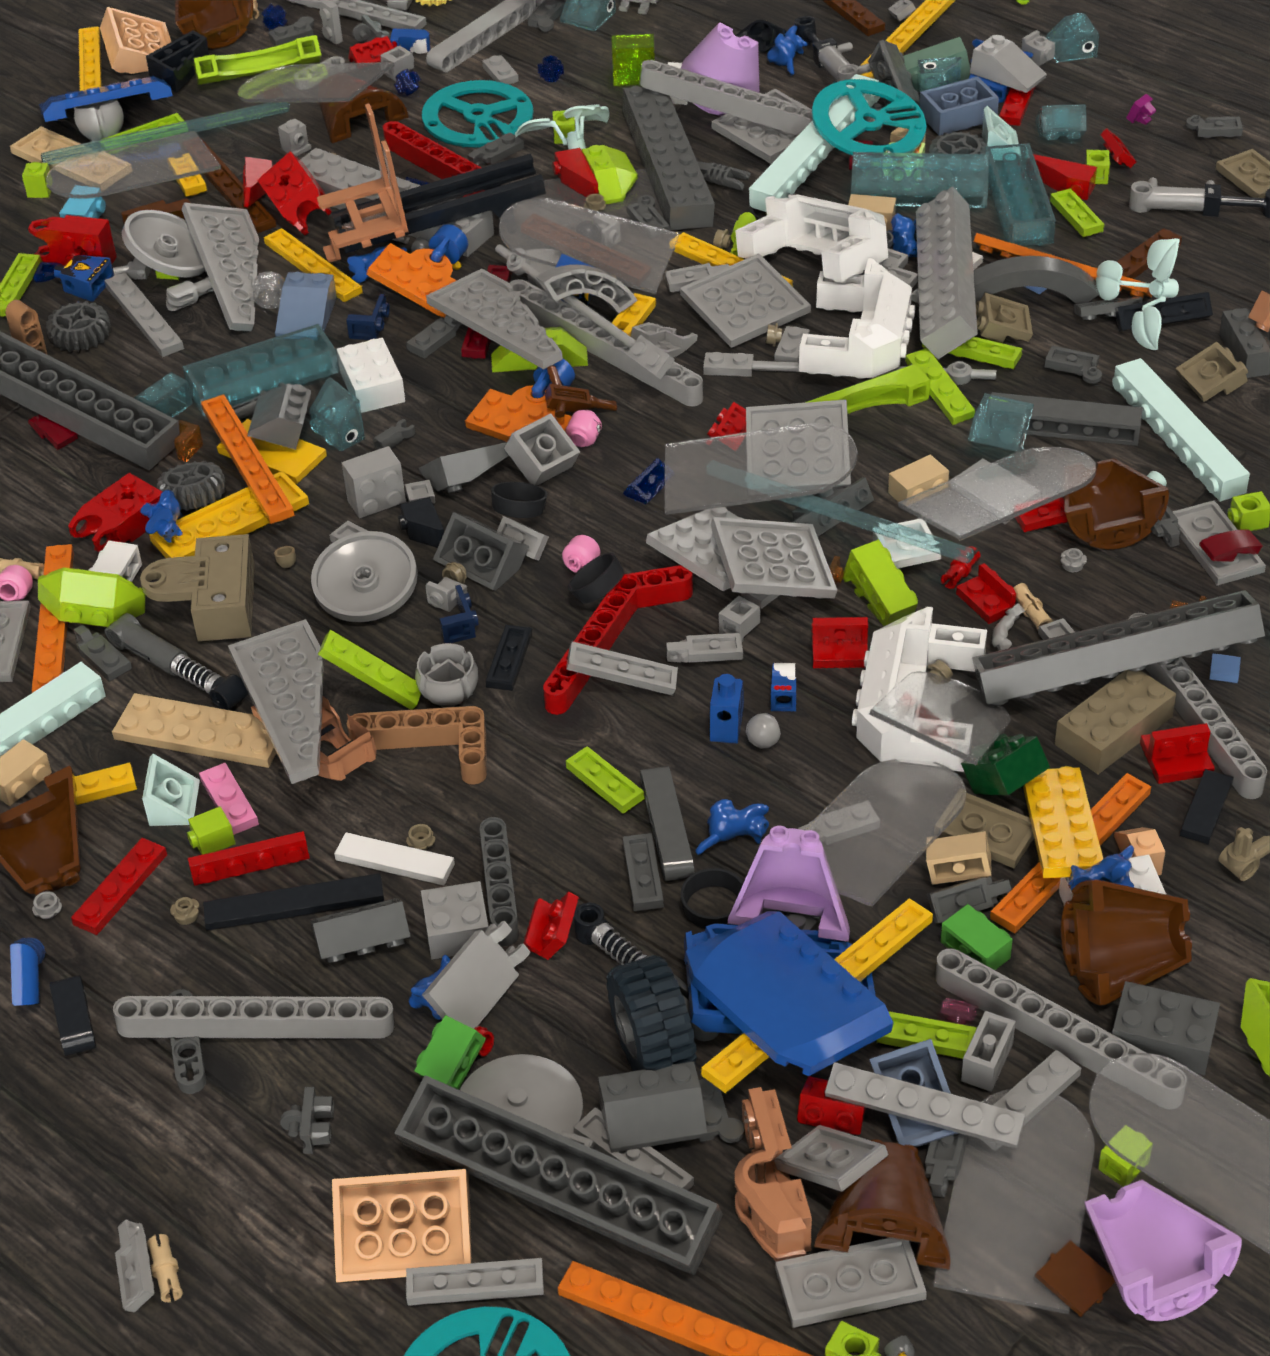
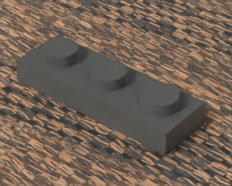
[623,833,664,911]

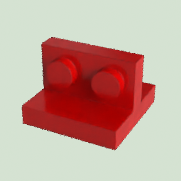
[812,617,868,668]
[1140,723,1215,784]

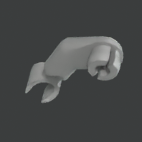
[992,603,1025,651]

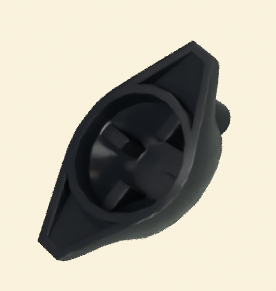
[735,20,787,52]

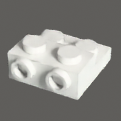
[873,518,941,569]

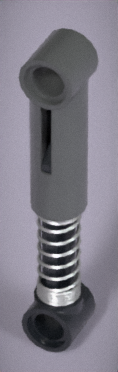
[104,613,248,710]
[574,902,719,1041]

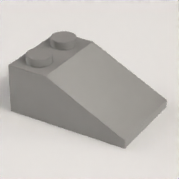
[970,35,1047,93]

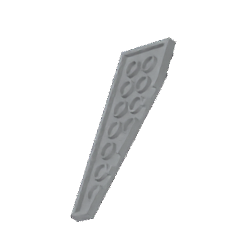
[182,203,259,331]
[426,269,563,369]
[228,619,324,784]

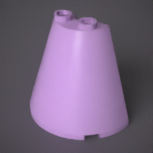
[681,22,759,116]
[728,826,850,942]
[1084,1180,1242,1321]

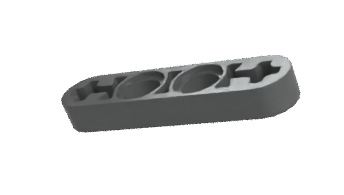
[168,989,206,1094]

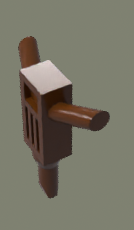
[545,366,617,418]

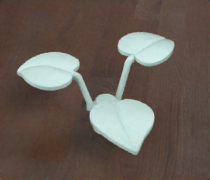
[515,104,609,150]
[1096,239,1180,350]

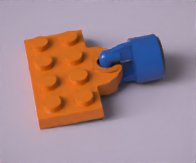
[366,224,468,318]
[465,358,575,442]

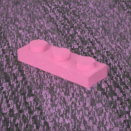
[199,763,259,835]

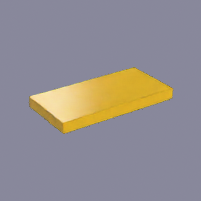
[217,419,327,484]

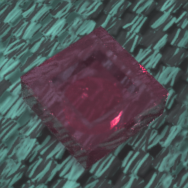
[940,998,978,1024]

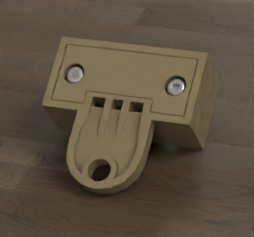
[140,534,255,641]

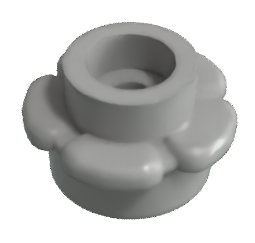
[1061,548,1087,572]
[32,891,62,919]

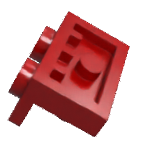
[348,36,394,72]
[706,401,747,453]
[956,563,1016,624]
[523,892,579,960]
[797,1076,867,1135]

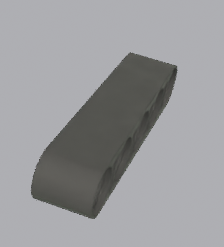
[640,766,694,881]
[480,817,519,946]

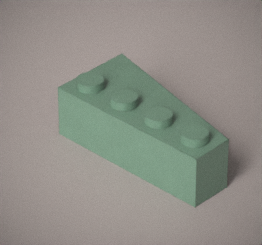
[904,37,971,92]

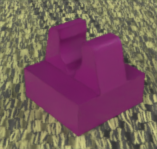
[1126,94,1156,125]

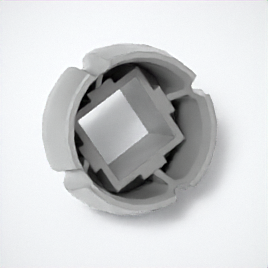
[74,98,124,142]
[415,643,478,708]

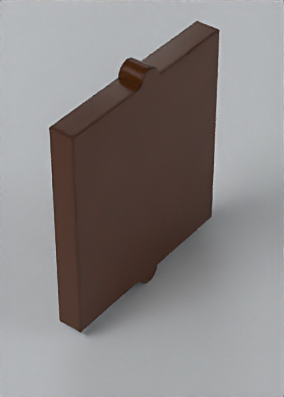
[1035,1240,1115,1317]

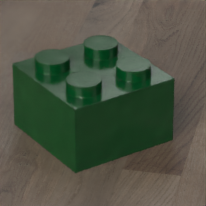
[961,734,1050,795]

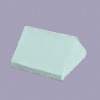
[982,106,1021,160]
[142,754,200,826]

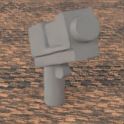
[113,257,151,279]

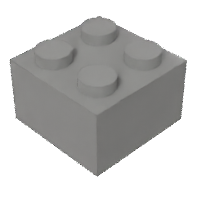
[504,413,580,485]
[342,446,406,519]
[421,881,488,960]

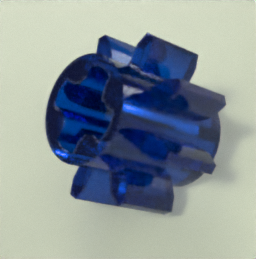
[261,4,288,29]
[538,56,564,82]
[394,69,421,96]

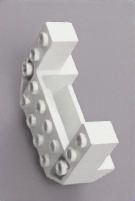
[735,195,888,282]
[799,259,915,379]
[852,607,987,772]

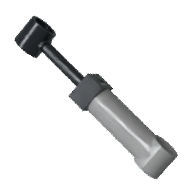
[794,16,872,82]
[1129,178,1270,219]

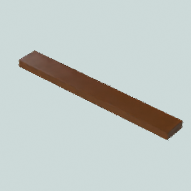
[182,138,276,234]

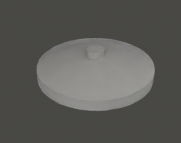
[122,210,206,277]
[311,531,418,622]
[460,1054,584,1135]

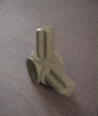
[1219,827,1270,881]

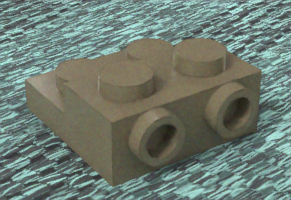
[976,293,1033,343]
[1176,342,1248,402]

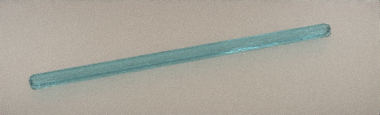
[41,99,289,165]
[707,463,974,563]

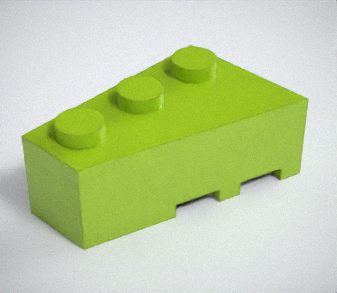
[842,539,918,626]

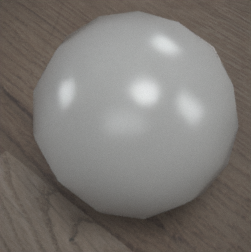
[746,713,781,749]

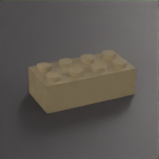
[1055,670,1176,775]

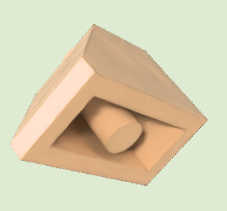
[1114,827,1165,875]

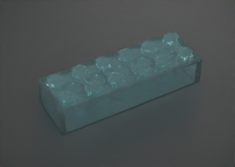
[984,143,1056,246]
[851,152,989,208]
[182,324,339,416]

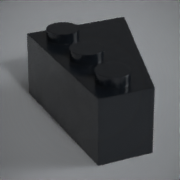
[146,30,209,93]

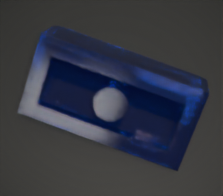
[623,457,676,504]

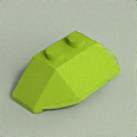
[582,145,638,205]
[491,327,588,372]
[38,567,146,627]
[1241,978,1270,1076]

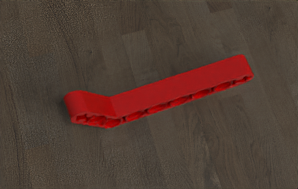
[383,121,484,197]
[543,565,693,715]

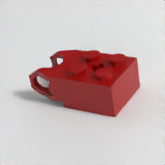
[257,151,332,235]
[28,215,117,267]
[68,473,162,552]

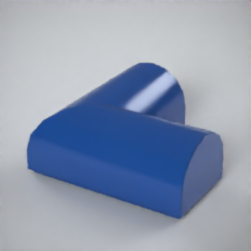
[10,938,45,1006]

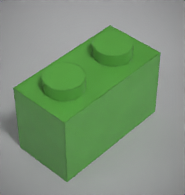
[941,904,1013,970]
[414,1015,486,1090]

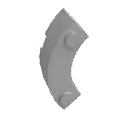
[537,265,638,314]

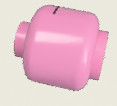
[566,410,602,447]
[562,535,600,573]
[0,565,33,601]

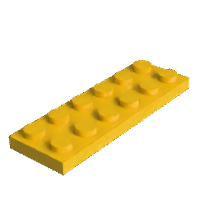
[149,471,309,558]
[1023,766,1103,878]

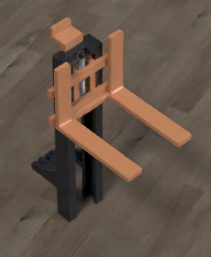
[317,103,546,263]

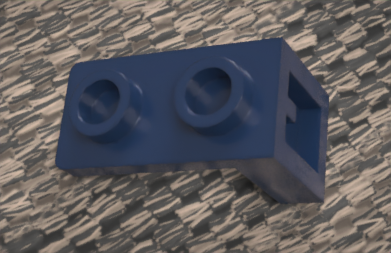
[346,294,390,340]
[440,585,479,644]

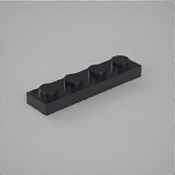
[1115,292,1213,332]

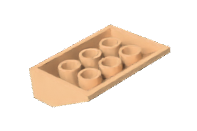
[100,7,171,74]
[332,1169,471,1282]

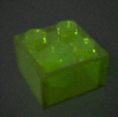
[612,34,655,86]

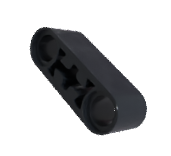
[49,975,97,1056]

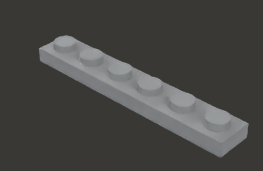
[104,273,184,357]
[825,1063,1025,1149]

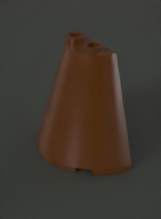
[175,0,253,48]
[319,76,409,143]
[1064,458,1169,549]
[0,765,81,896]
[1061,880,1192,1005]
[814,1139,951,1270]

